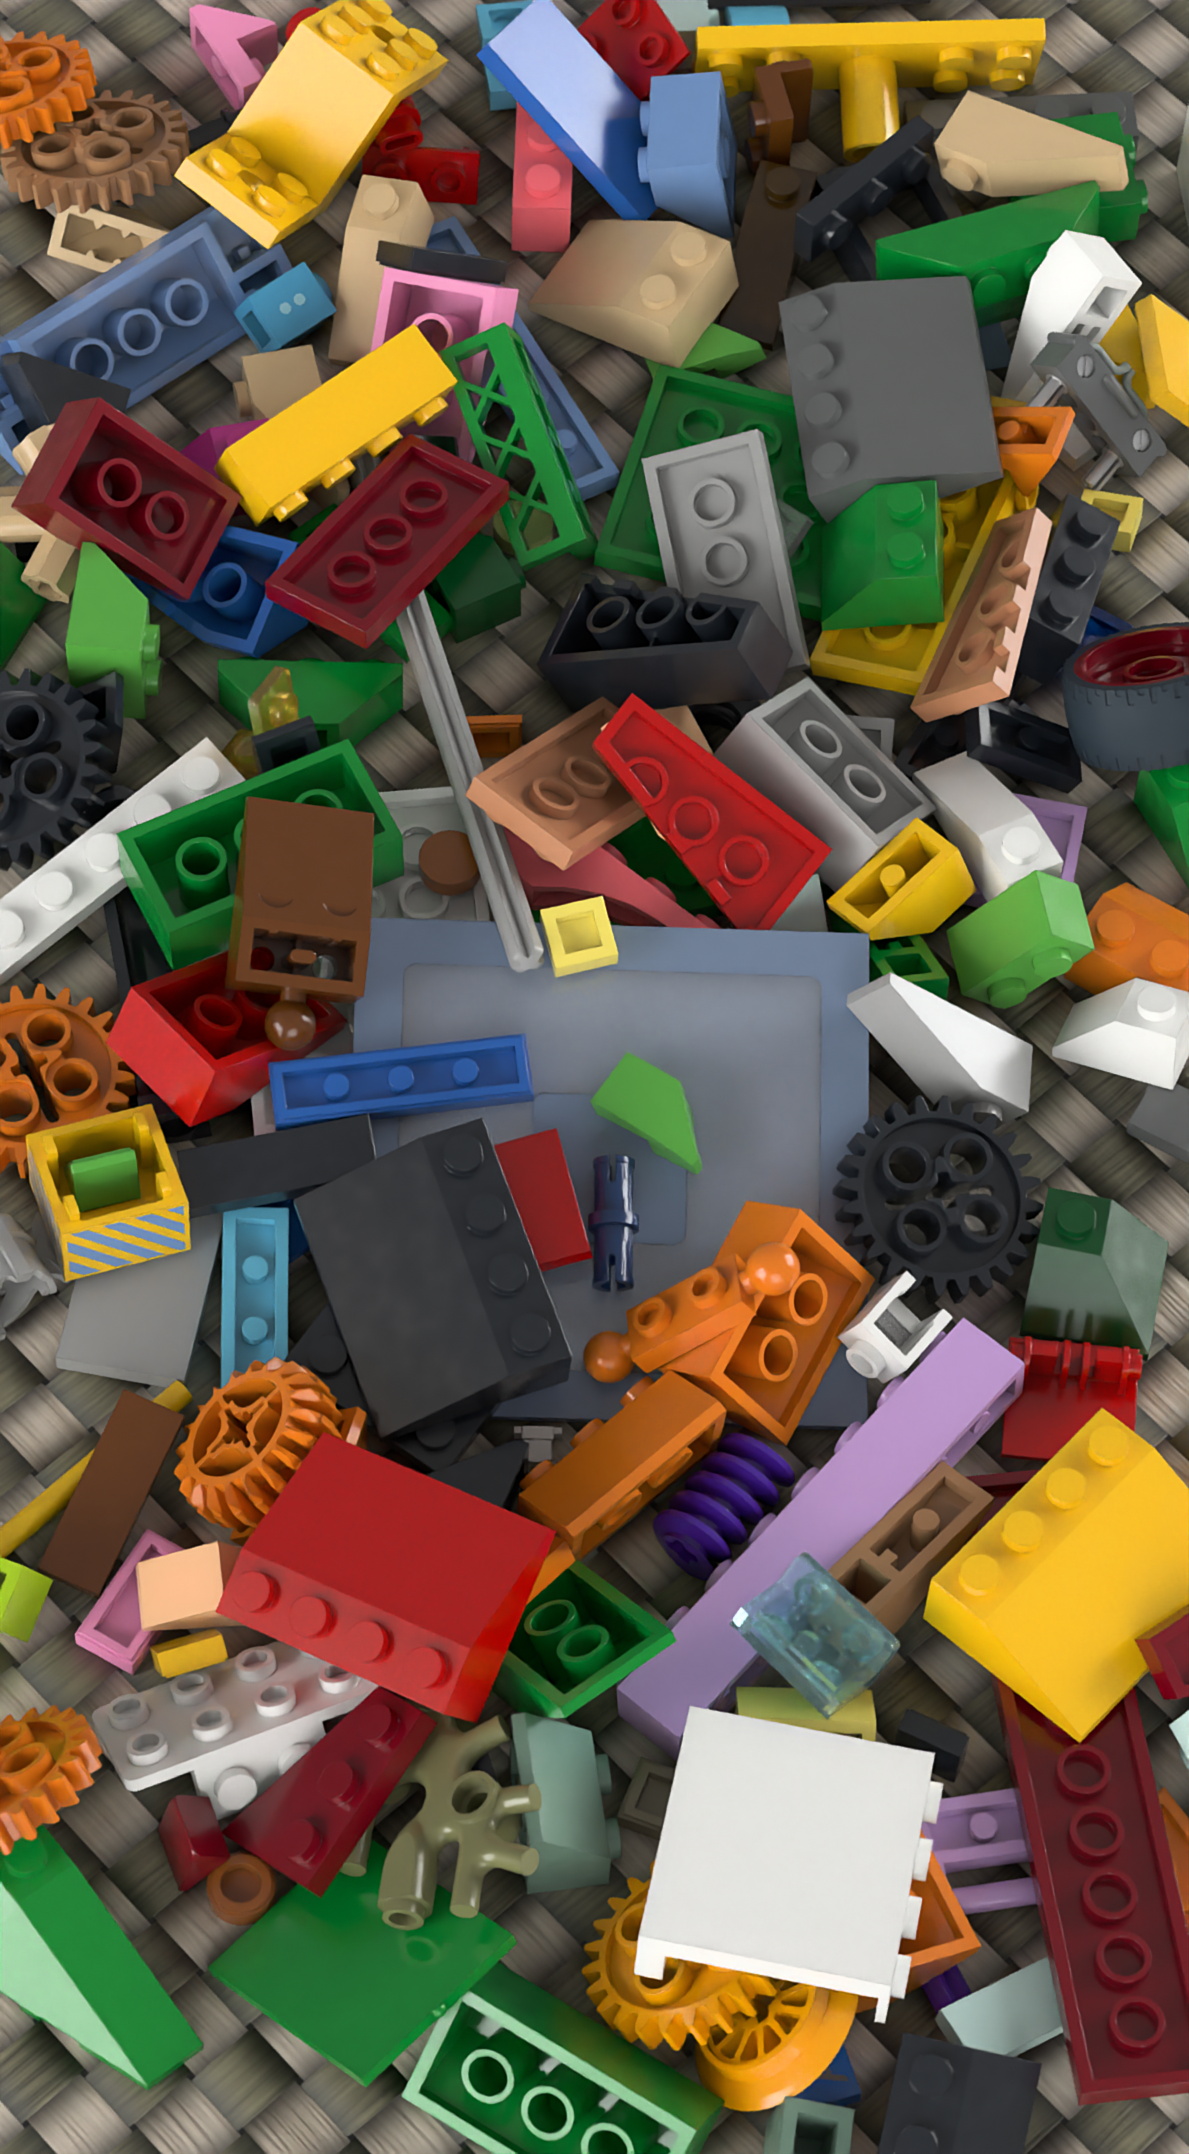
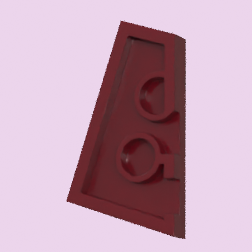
[222,1686,437,1898]

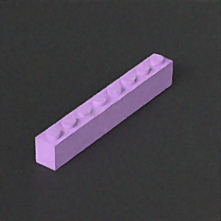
[616,1317,1025,1762]

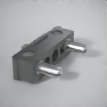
[1025,332,1167,491]

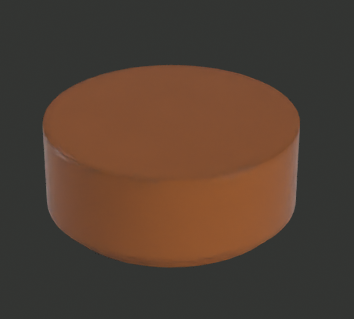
[419,830,481,896]
[206,1852,276,1926]

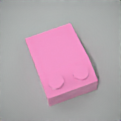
[371,267,519,463]

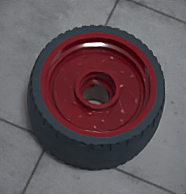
[1062,622,1189,771]

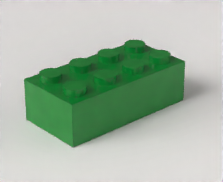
[116,739,404,971]

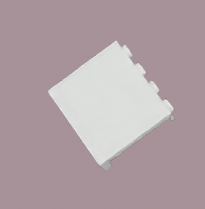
[634,1706,943,2024]

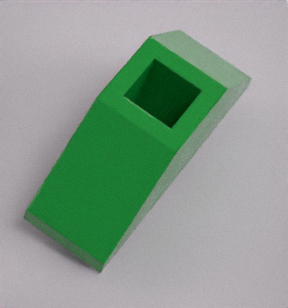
[217,656,403,749]

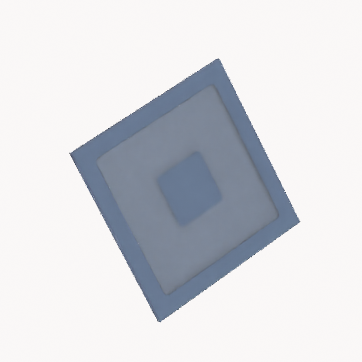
[353,917,869,1430]

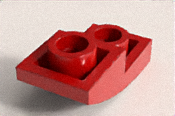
[494,1128,593,1272]

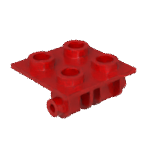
[577,0,692,101]
[1001,1336,1143,1462]

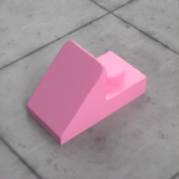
[189,4,278,110]

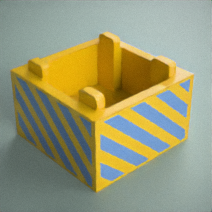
[26,1104,191,1282]

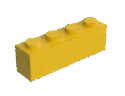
[213,324,458,527]

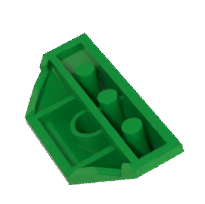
[875,180,1100,328]

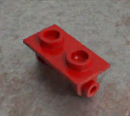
[362,143,481,205]

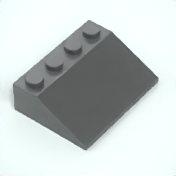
[779,276,1004,524]

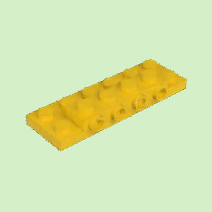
[809,396,1039,696]

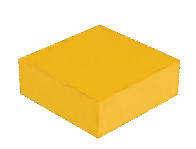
[149,1628,228,1679]

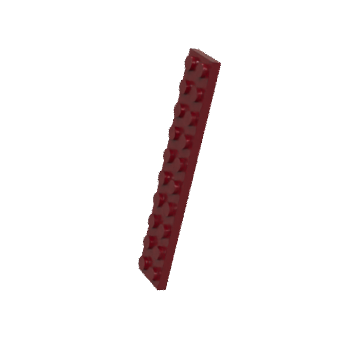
[964,1469,1189,2106]

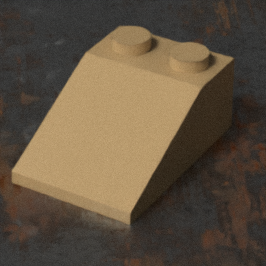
[528,219,739,368]

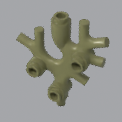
[340,1698,542,1930]

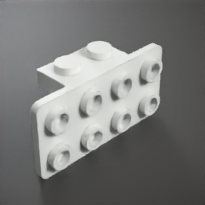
[92,1641,381,1820]

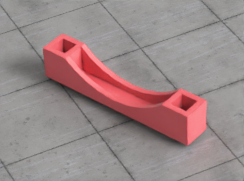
[503,826,721,929]

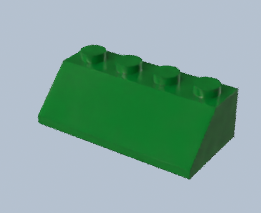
[401,1962,725,2154]

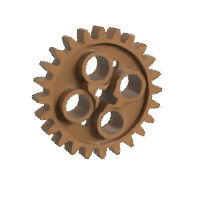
[0,90,191,214]

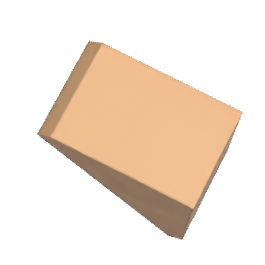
[136,1541,245,1631]

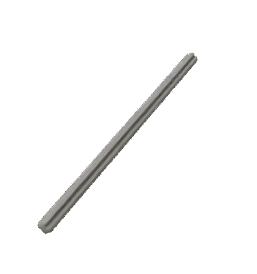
[349,452,544,973]

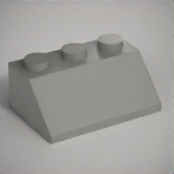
[713,677,937,893]

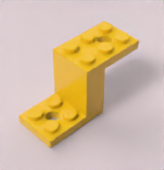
[174,0,449,249]

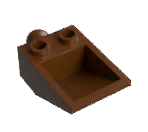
[225,796,374,1051]

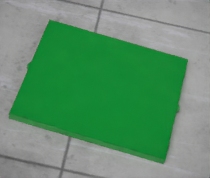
[208,1839,517,2087]

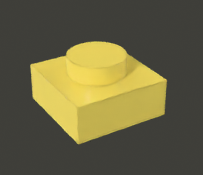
[1081,489,1143,553]
[539,896,619,978]

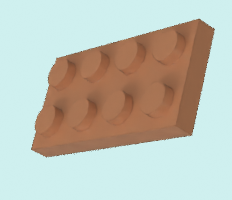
[465,696,646,871]

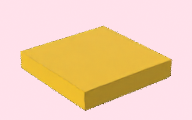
[1134,294,1189,428]

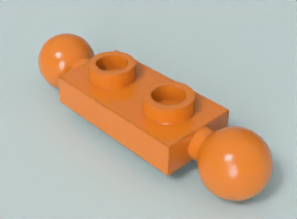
[583,1242,800,1383]

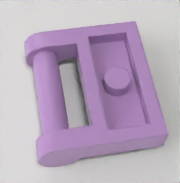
[921,1788,1037,1915]

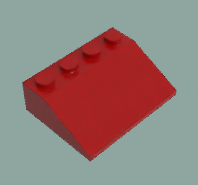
[215,1432,556,1723]

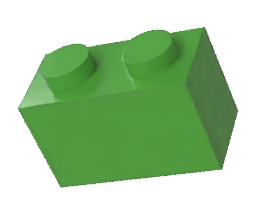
[946,870,1095,1009]

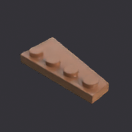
[910,507,1052,723]

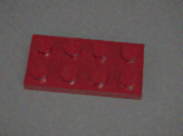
[265,433,509,649]

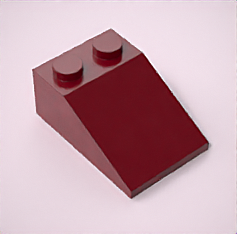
[11,397,242,601]

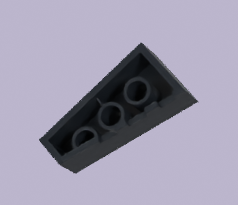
[537,573,794,713]

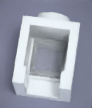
[837,1271,953,1384]

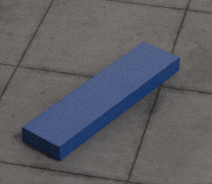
[268,1033,534,1131]

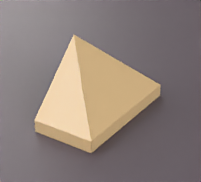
[47,204,171,273]

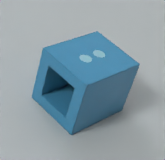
[233,261,337,353]

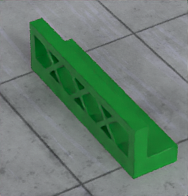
[439,322,598,571]

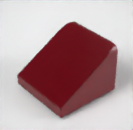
[158,1795,231,1891]

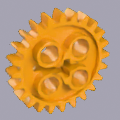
[582,1860,777,2051]

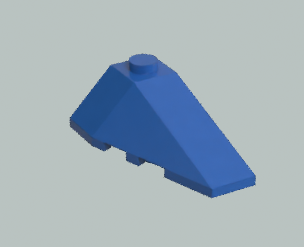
[121,525,309,658]

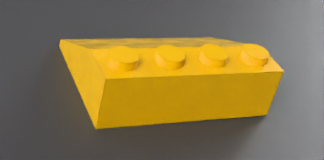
[923,1408,1189,1743]

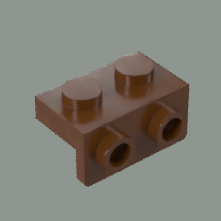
[744,59,814,174]

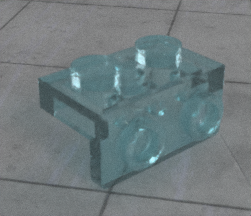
[730,1552,900,1719]

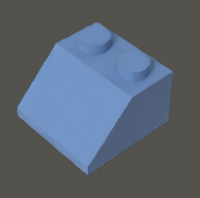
[638,71,738,238]

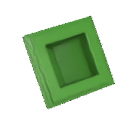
[63,1147,141,1213]

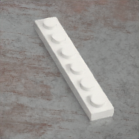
[0,737,246,986]

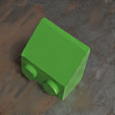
[65,542,163,719]

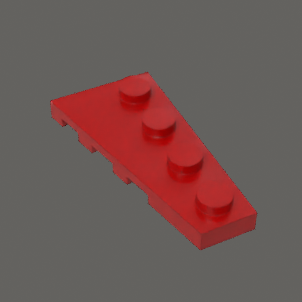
[592,693,833,930]

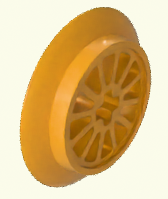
[695,1977,859,2111]

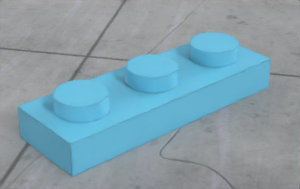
[220,1207,289,1388]

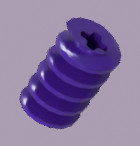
[653,1433,795,1581]

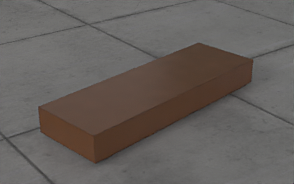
[38,1389,185,1599]

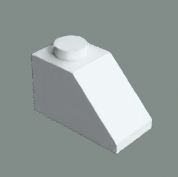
[1052,978,1189,1090]

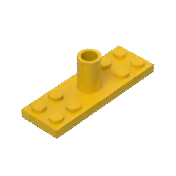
[690,18,1046,163]

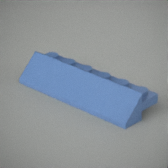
[0,206,293,475]

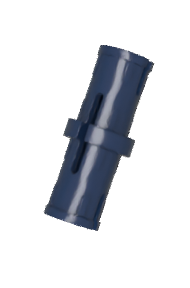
[588,1155,639,1292]

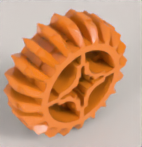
[174,1356,343,1534]

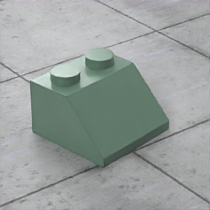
[509,1712,621,1894]

